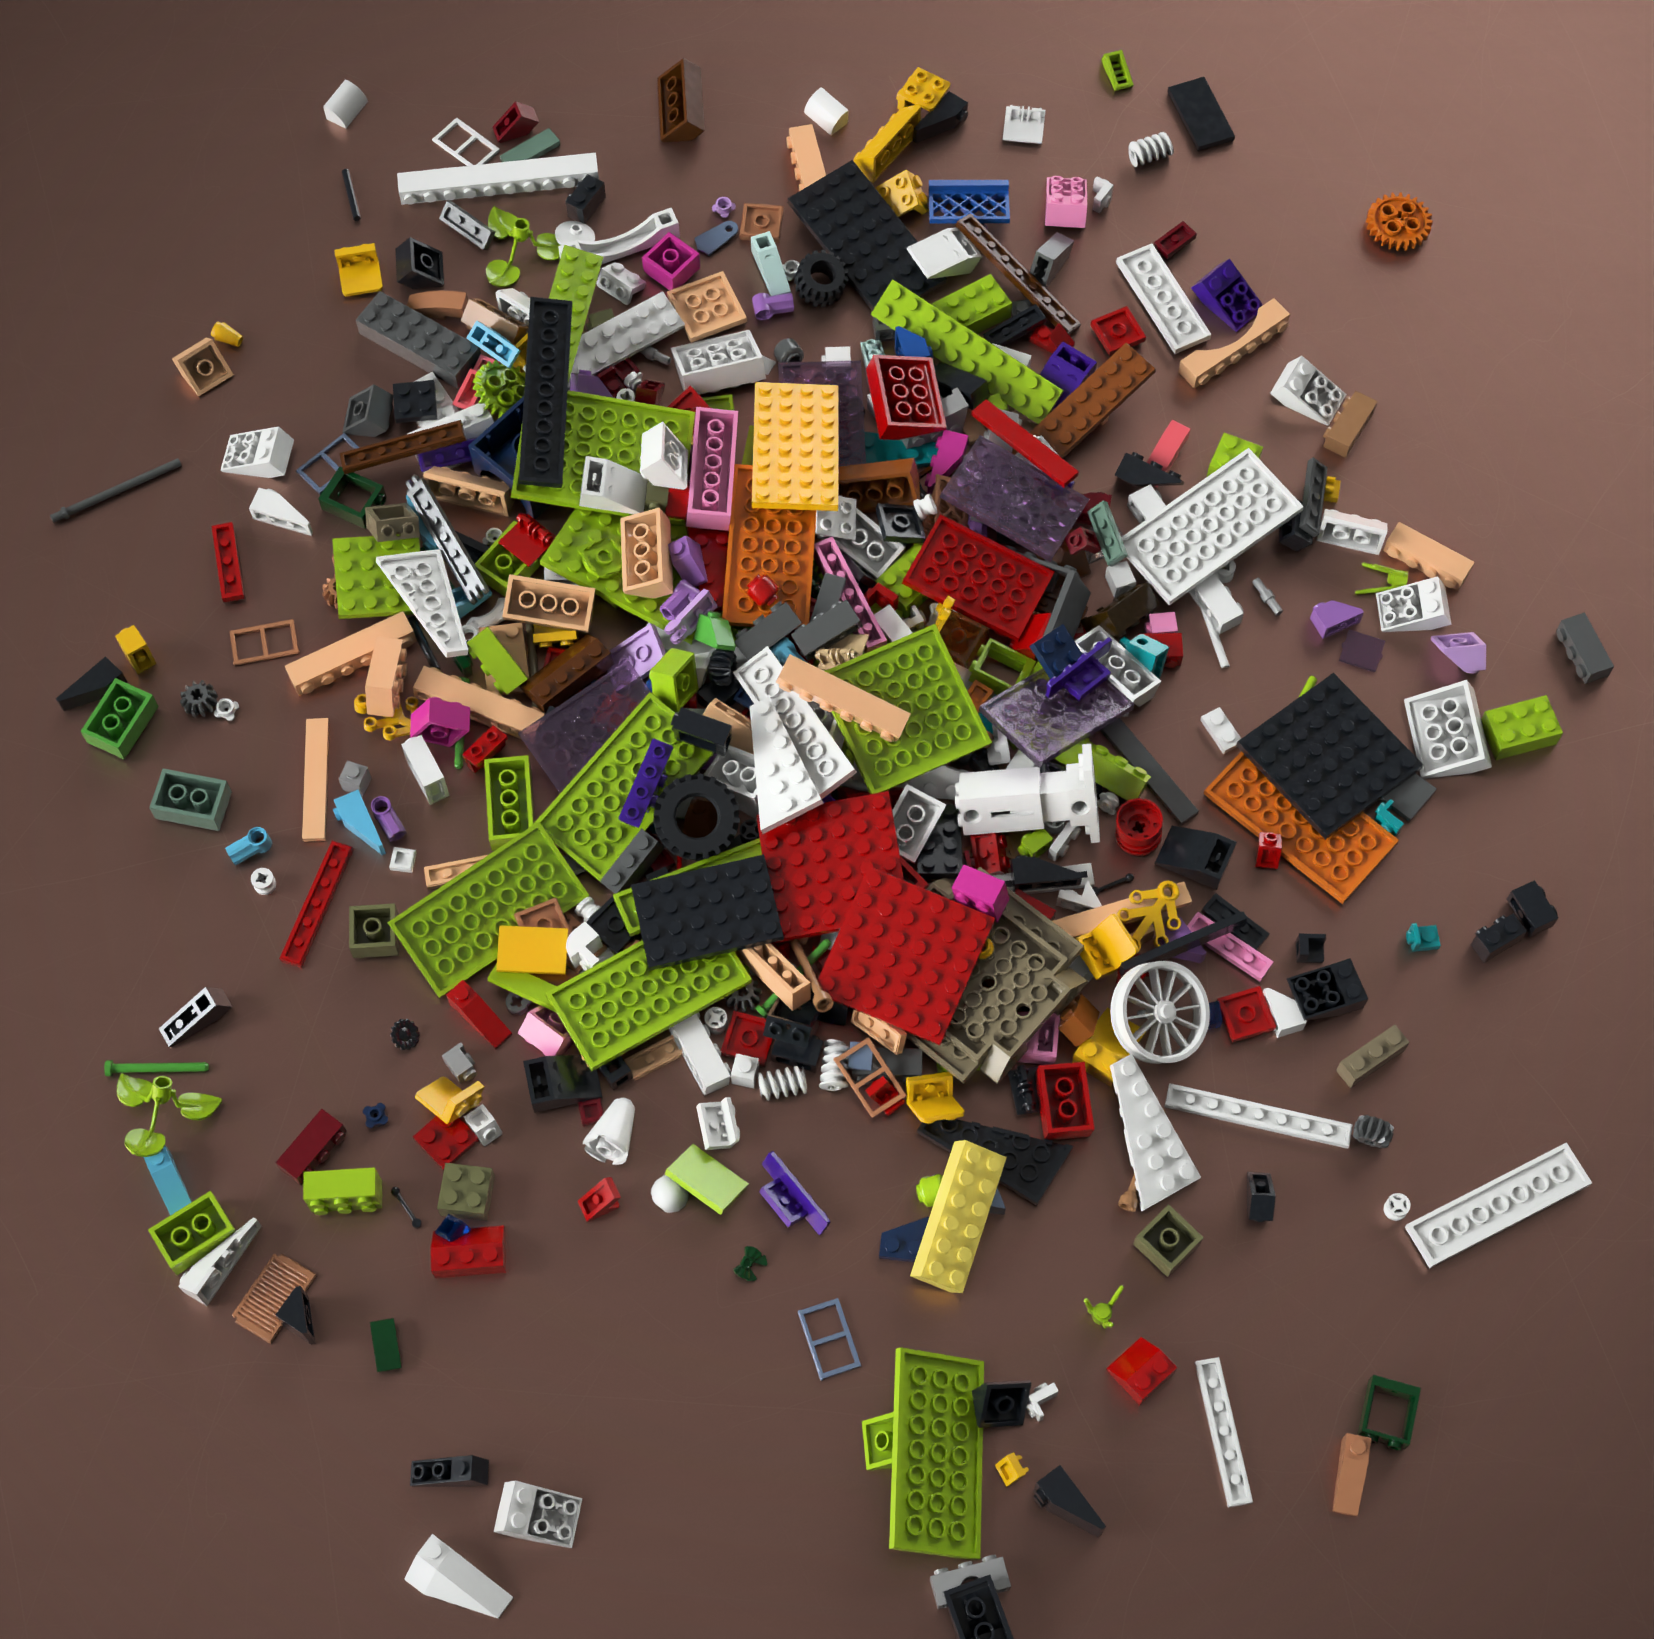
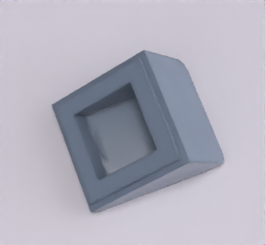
[848,1042,873,1071]
[989,1188,1006,1215]

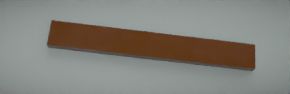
[955,213,1081,335]

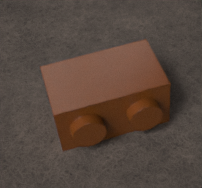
[1058,993,1100,1047]

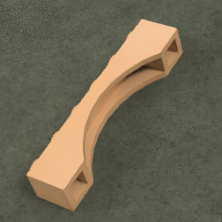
[1178,298,1290,389]

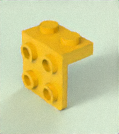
[896,67,950,111]
[875,170,929,217]
[334,243,383,297]
[533,625,578,648]
[1075,914,1139,980]
[906,1072,964,1123]
[415,1076,485,1125]

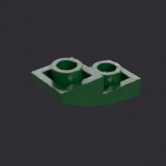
[370,1318,401,1372]

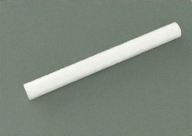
[1200,599,1230,668]

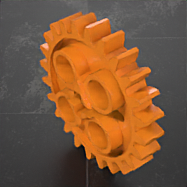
[1366,192,1433,251]

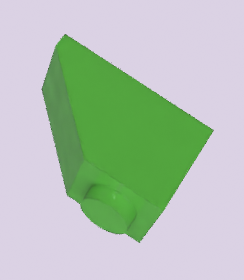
[694,611,736,651]

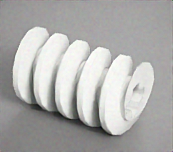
[1128,132,1174,167]
[819,1039,850,1091]
[757,1066,807,1101]

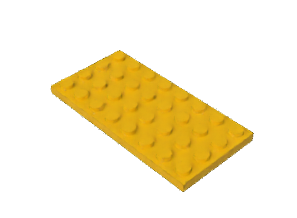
[752,382,838,511]

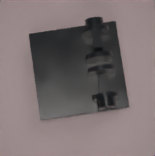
[1008,1065,1040,1115]

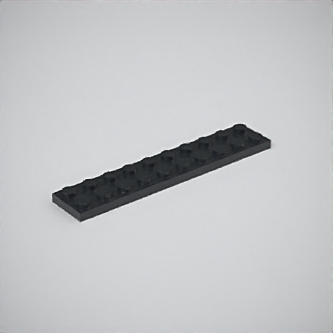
[519,297,572,488]

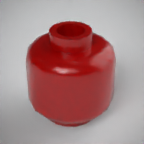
[747,574,779,606]

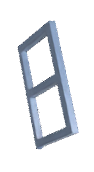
[296,433,359,495]
[798,1298,861,1380]

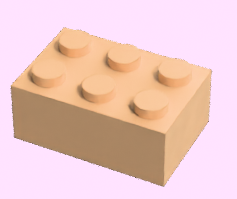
[365,637,408,717]

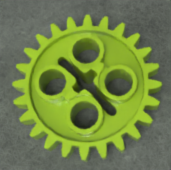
[473,360,525,418]

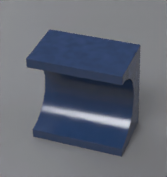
[468,396,551,519]

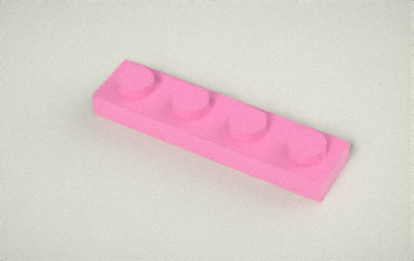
[1187,912,1274,982]

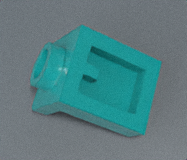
[1406,923,1441,952]

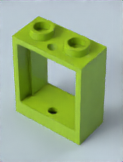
[968,638,1036,704]

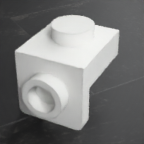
[1092,176,1113,213]
[1027,1383,1059,1422]

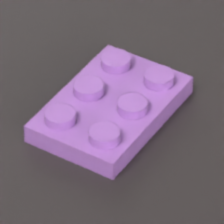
[607,623,666,694]

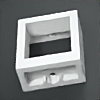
[401,735,450,805]

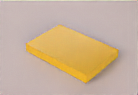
[496,926,568,975]

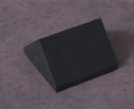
[275,1286,316,1345]
[972,1380,1031,1428]

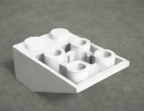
[907,227,982,279]
[1270,356,1347,426]
[221,427,294,478]
[579,456,647,514]
[1376,576,1452,632]
[494,1480,582,1548]

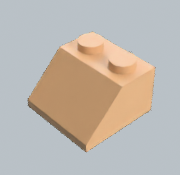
[172,337,234,396]

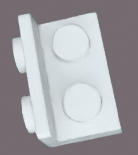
[987,714,1011,765]

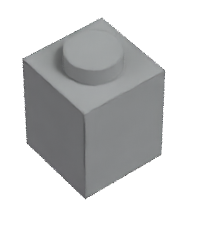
[339,760,372,797]

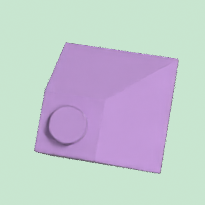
[1431,632,1486,674]

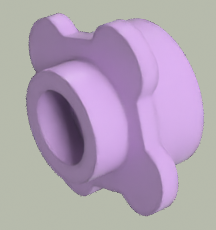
[712,197,736,218]

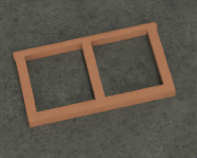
[230,619,300,666]
[833,1037,907,1118]

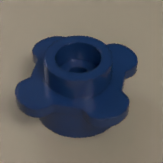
[363,1103,388,1128]

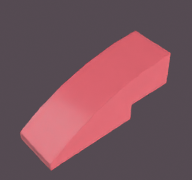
[452,354,500,409]
[1147,420,1190,488]

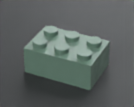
[149,768,232,831]

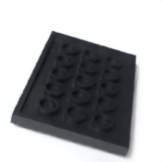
[631,854,784,971]

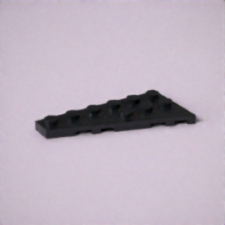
[917,1119,1073,1206]

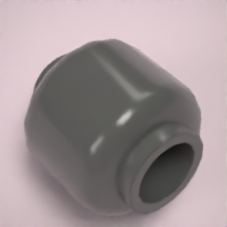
[774,338,804,369]

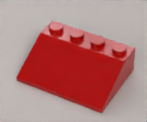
[866,355,947,440]

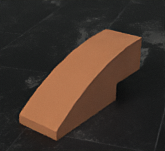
[407,291,468,320]

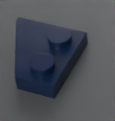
[879,1217,929,1262]

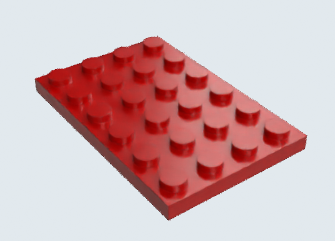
[902,514,1055,642]

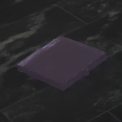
[1339,629,1385,672]

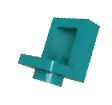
[1374,799,1404,837]

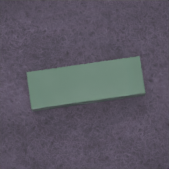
[500,128,560,162]
[1087,501,1128,566]

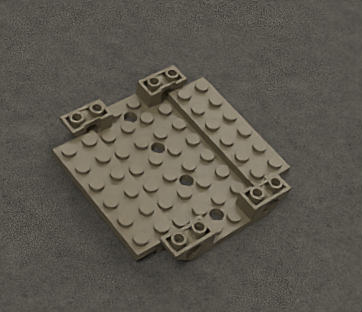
[903,867,1088,1084]

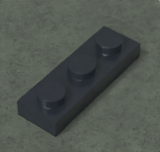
[983,304,1047,347]
[1201,893,1270,950]

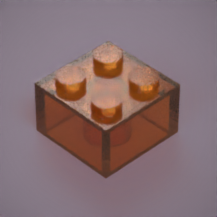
[940,609,990,669]

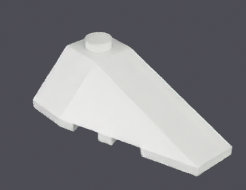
[178,1217,261,1306]
[405,1534,514,1619]

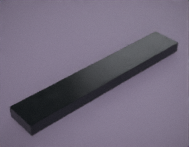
[1119,911,1247,977]

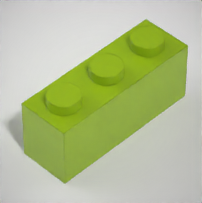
[467,627,529,695]

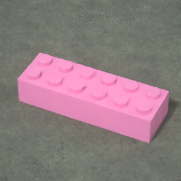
[686,407,738,531]

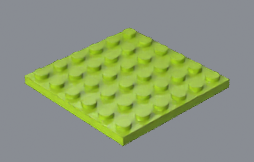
[825,624,992,794]

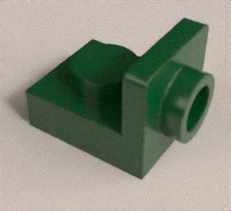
[452,640,474,678]

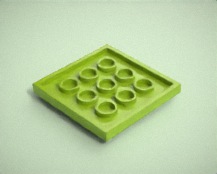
[332,534,420,619]

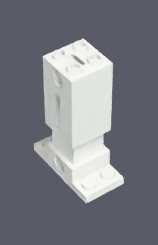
[955,744,1100,843]

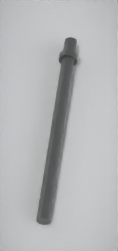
[50,458,182,523]

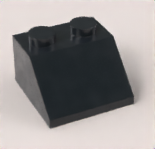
[395,237,444,289]

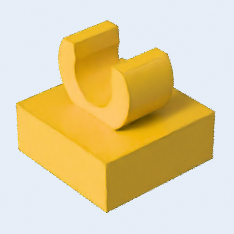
[1323,476,1341,503]
[995,1452,1029,1487]

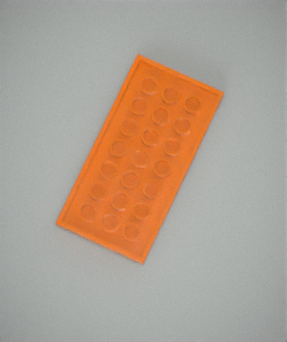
[722,464,816,630]
[1203,751,1399,904]

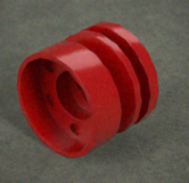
[1115,798,1163,856]

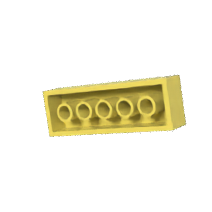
[910,1140,1007,1293]

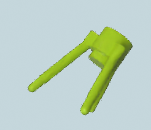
[1355,562,1408,595]
[1084,1285,1124,1329]

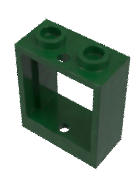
[318,467,387,529]
[1357,1375,1421,1451]

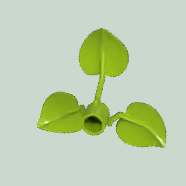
[486,206,561,287]
[117,1073,222,1157]

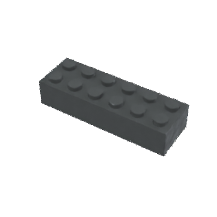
[356,291,481,389]

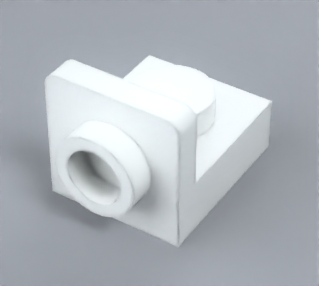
[903,605,926,633]
[464,1104,503,1146]

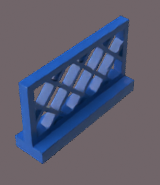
[928,180,1010,224]

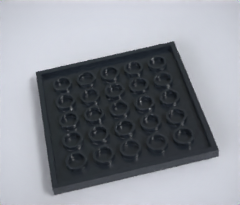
[1236,673,1423,840]

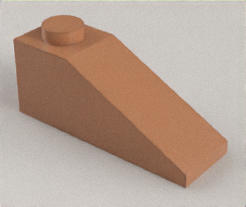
[1332,1433,1371,1517]

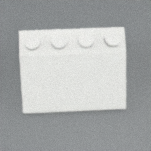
[671,330,766,395]
[1404,680,1492,779]

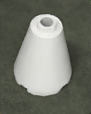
[583,1098,635,1165]

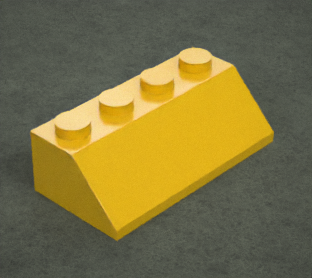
[853,105,921,183]

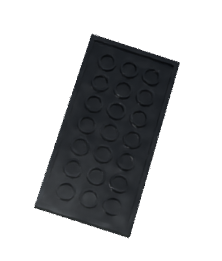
[787,160,947,311]

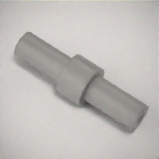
[639,346,671,365]
[1252,577,1283,616]

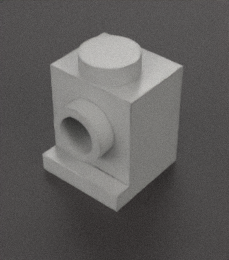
[442,1042,477,1084]

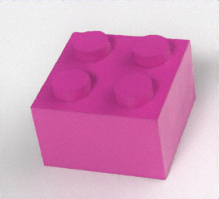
[642,232,700,290]
[410,697,470,747]
[952,865,1009,923]

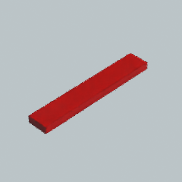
[972,399,1079,488]
[279,840,354,968]

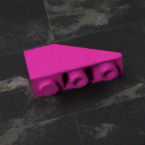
[924,430,968,495]

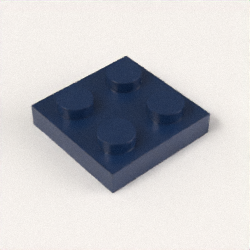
[1029,624,1082,679]

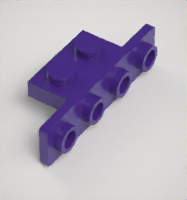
[1045,637,1112,701]
[619,739,673,828]
[759,1151,830,1235]

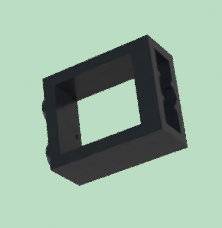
[671,707,733,757]
[763,997,822,1048]

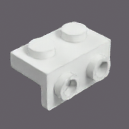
[596,262,646,305]
[696,1097,740,1150]

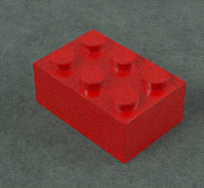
[1035,1062,1094,1140]

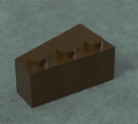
[1080,582,1159,638]

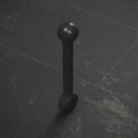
[1092,873,1134,896]
[391,1187,422,1229]

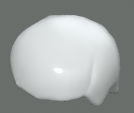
[651,1175,689,1213]

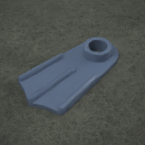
[694,221,738,256]

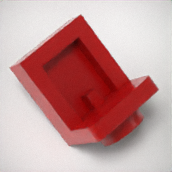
[865,1076,905,1116]

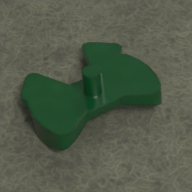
[733,1246,768,1281]

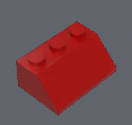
[431,1225,506,1278]

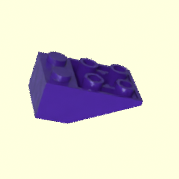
[1191,259,1263,332]
[1039,342,1097,412]

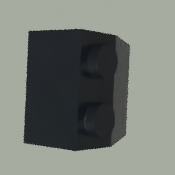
[1033,1465,1106,1537]
[943,1575,1014,1639]

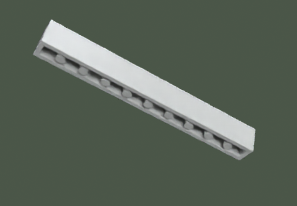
[397,153,599,205]

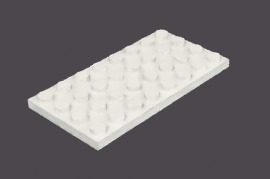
[1121,448,1303,605]

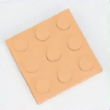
[667,271,747,343]

